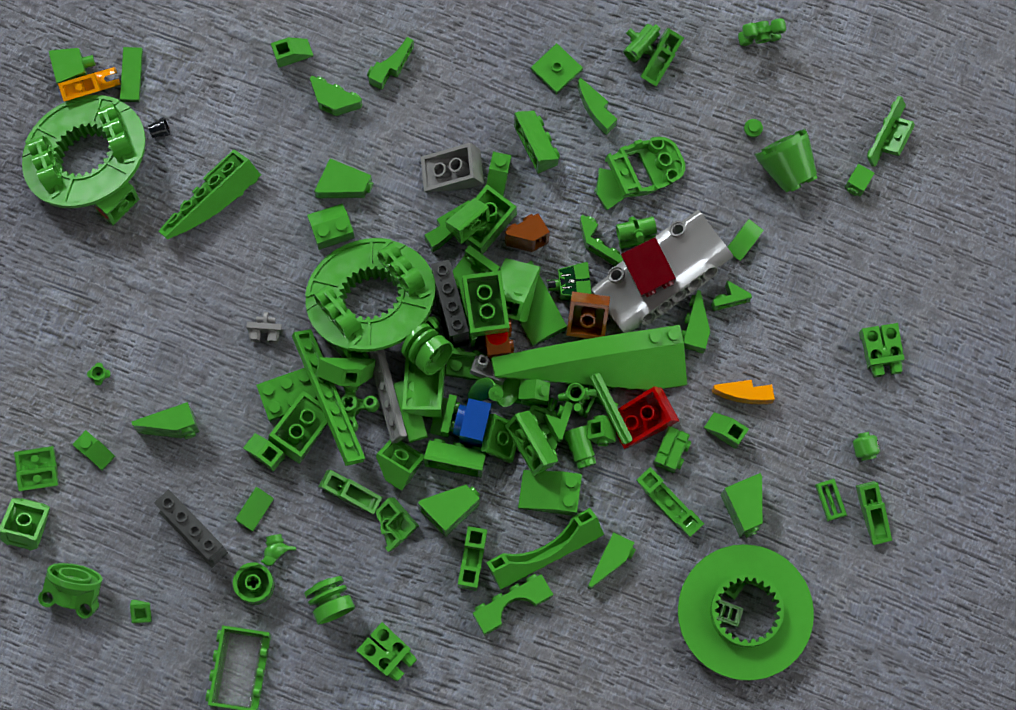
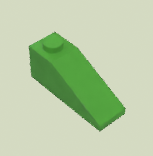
[587,532,636,589]

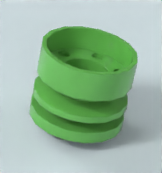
[401,323,453,375]
[304,576,355,625]

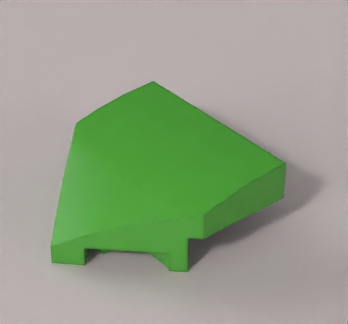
[594,168,626,210]

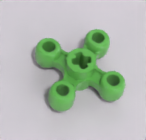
[738,18,786,46]
[341,386,380,432]

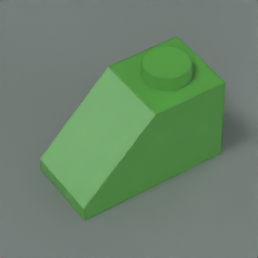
[486,151,511,196]
[518,379,550,406]

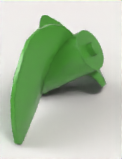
[467,377,524,407]

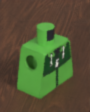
[547,262,592,301]

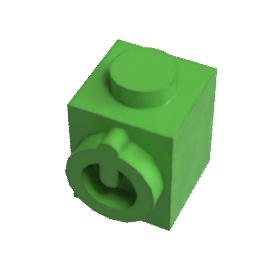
[587,415,616,446]

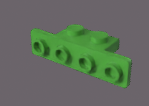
[867,96,915,167]

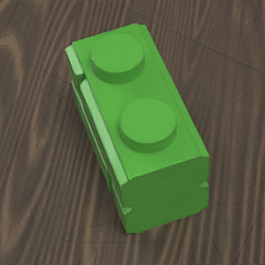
[653,426,691,473]

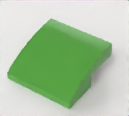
[14,446,58,491]

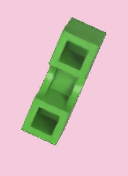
[458,526,487,591]

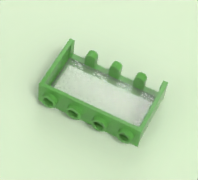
[205,625,271,710]

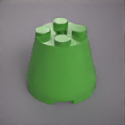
[754,129,817,192]

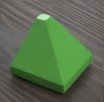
[130,600,152,623]

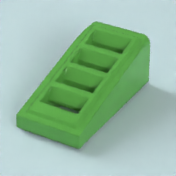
[715,600,744,627]

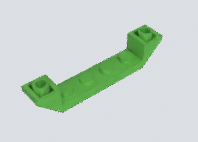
[580,214,623,266]

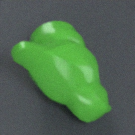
[261,534,296,566]

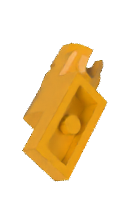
[58,67,121,102]

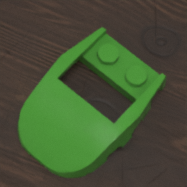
[605,137,685,198]

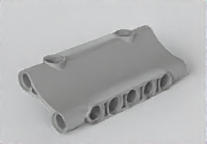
[591,210,734,333]

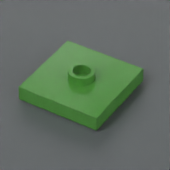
[531,43,583,94]
[481,414,517,463]

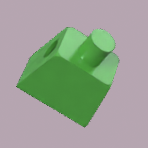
[49,48,96,87]

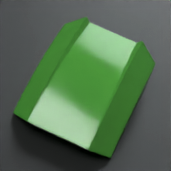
[0,498,50,551]

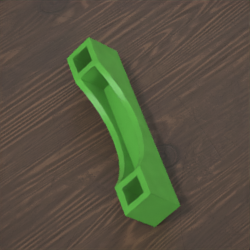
[486,508,604,590]

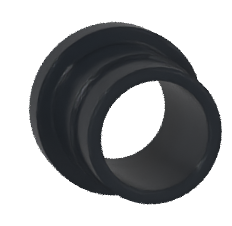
[148,117,170,138]

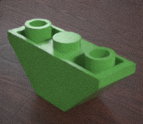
[310,76,362,116]
[316,357,376,387]

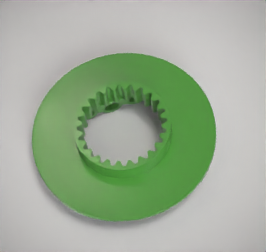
[22,95,146,208]
[305,238,436,352]
[678,544,814,681]

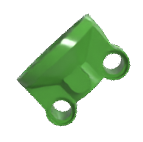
[38,563,103,619]

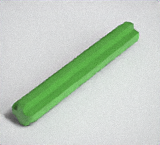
[590,373,632,445]

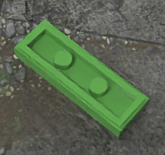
[120,47,143,102]

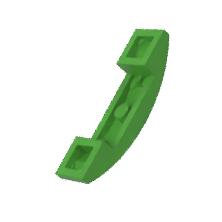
[636,467,704,537]

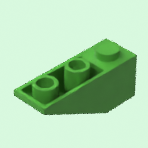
[682,290,710,354]

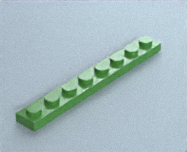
[292,329,365,466]

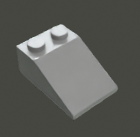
[421,143,484,193]

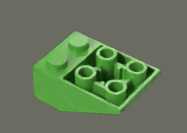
[499,258,541,322]

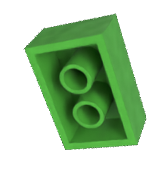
[462,271,510,337]

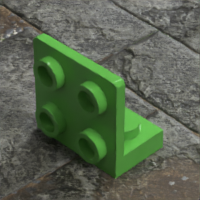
[453,245,500,289]

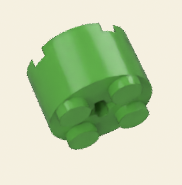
[233,562,275,605]

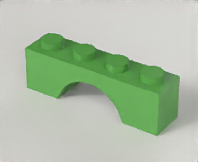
[473,574,553,636]

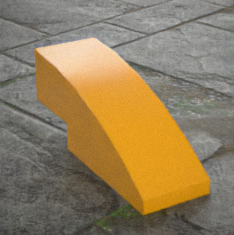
[712,380,775,404]

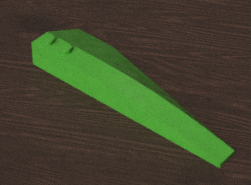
[491,325,687,391]

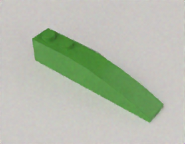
[159,149,261,240]

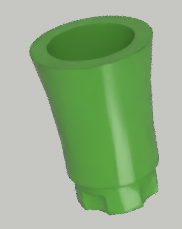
[564,425,596,469]

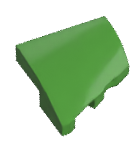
[375,497,419,552]

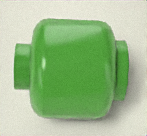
[853,432,880,461]

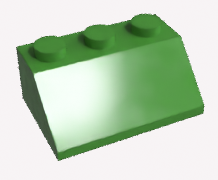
[514,111,560,174]
[465,185,517,255]
[505,410,558,476]
[424,439,486,478]

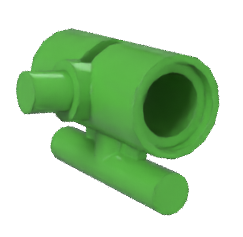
[623,24,660,63]
[616,217,657,249]
[558,383,597,416]

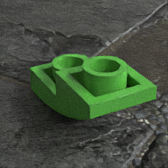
[727,219,764,261]

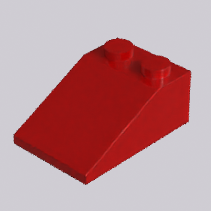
[607,387,679,449]

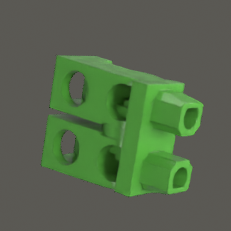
[859,323,905,378]
[356,622,417,682]

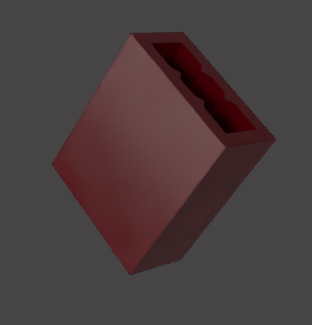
[621,237,676,298]

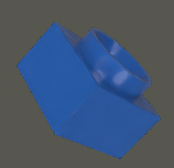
[453,398,491,448]

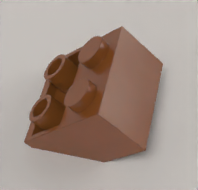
[505,213,550,252]

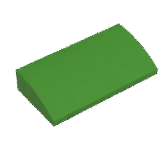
[519,261,567,347]
[402,358,446,417]

